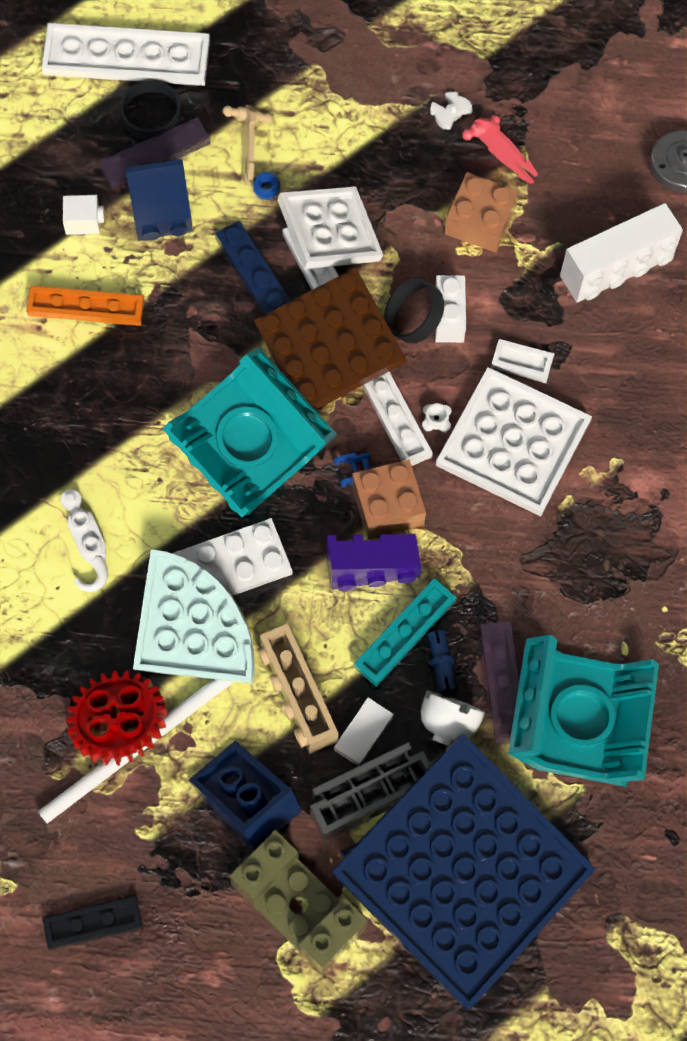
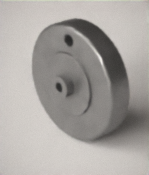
[649,130,687,193]

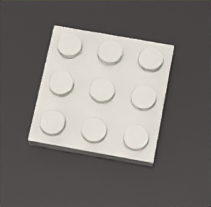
[277,187,383,269]

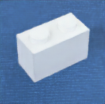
[435,275,466,342]

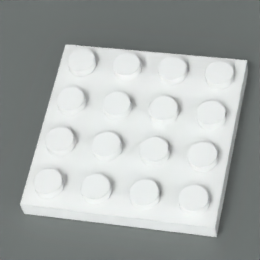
[436,367,592,516]

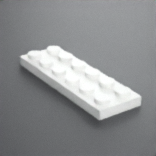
[42,23,210,86]

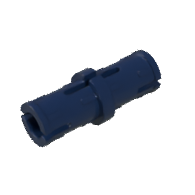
[427,630,458,694]

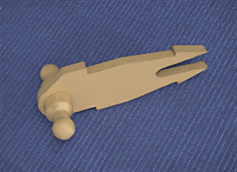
[223,105,272,186]

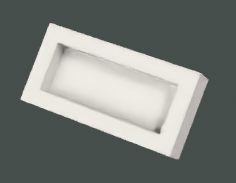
[491,339,554,383]
[334,698,394,766]

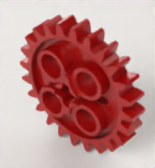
[66,670,168,766]

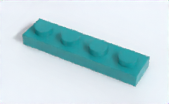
[354,578,457,687]

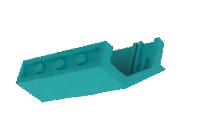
[162,347,337,517]
[508,634,659,787]

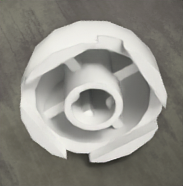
[421,691,485,746]

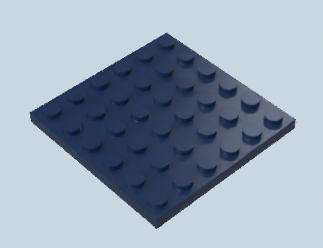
[330,733,596,1011]

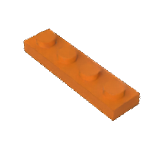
[26,286,145,326]

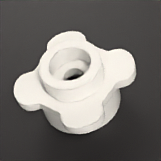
[422,403,452,432]

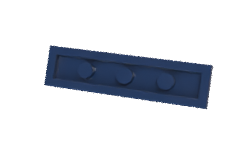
[215,221,291,315]

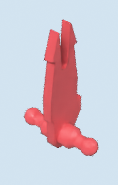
[462,115,538,184]

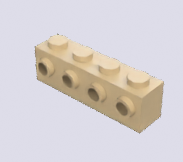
[257,623,338,754]

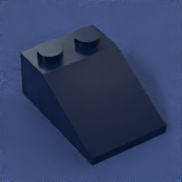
[125,159,193,241]
[189,740,302,851]

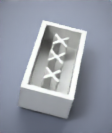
[560,203,683,303]

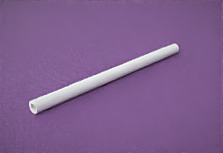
[38,679,234,824]

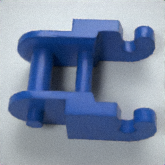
[333,452,371,487]

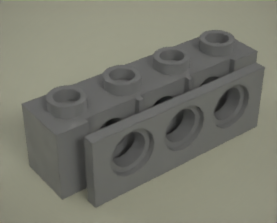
[310,743,431,842]

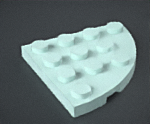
[133,549,255,684]

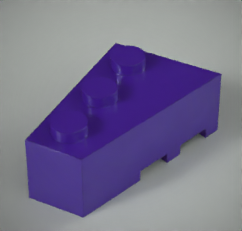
[326,534,421,592]

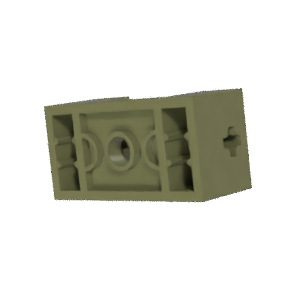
[230,830,368,975]

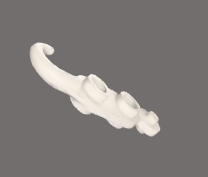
[60,490,108,592]

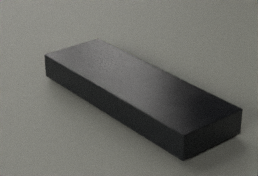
[42,896,144,951]

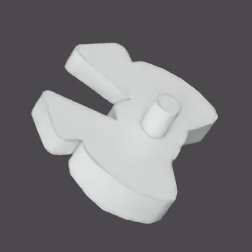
[430,92,472,130]

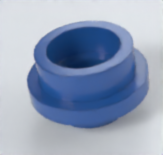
[253,172,281,200]

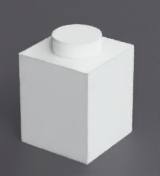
[63,195,105,235]

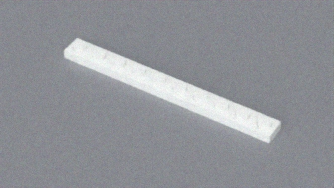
[283,227,432,466]

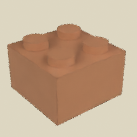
[445,172,519,253]
[352,459,426,540]

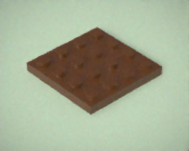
[254,267,407,410]

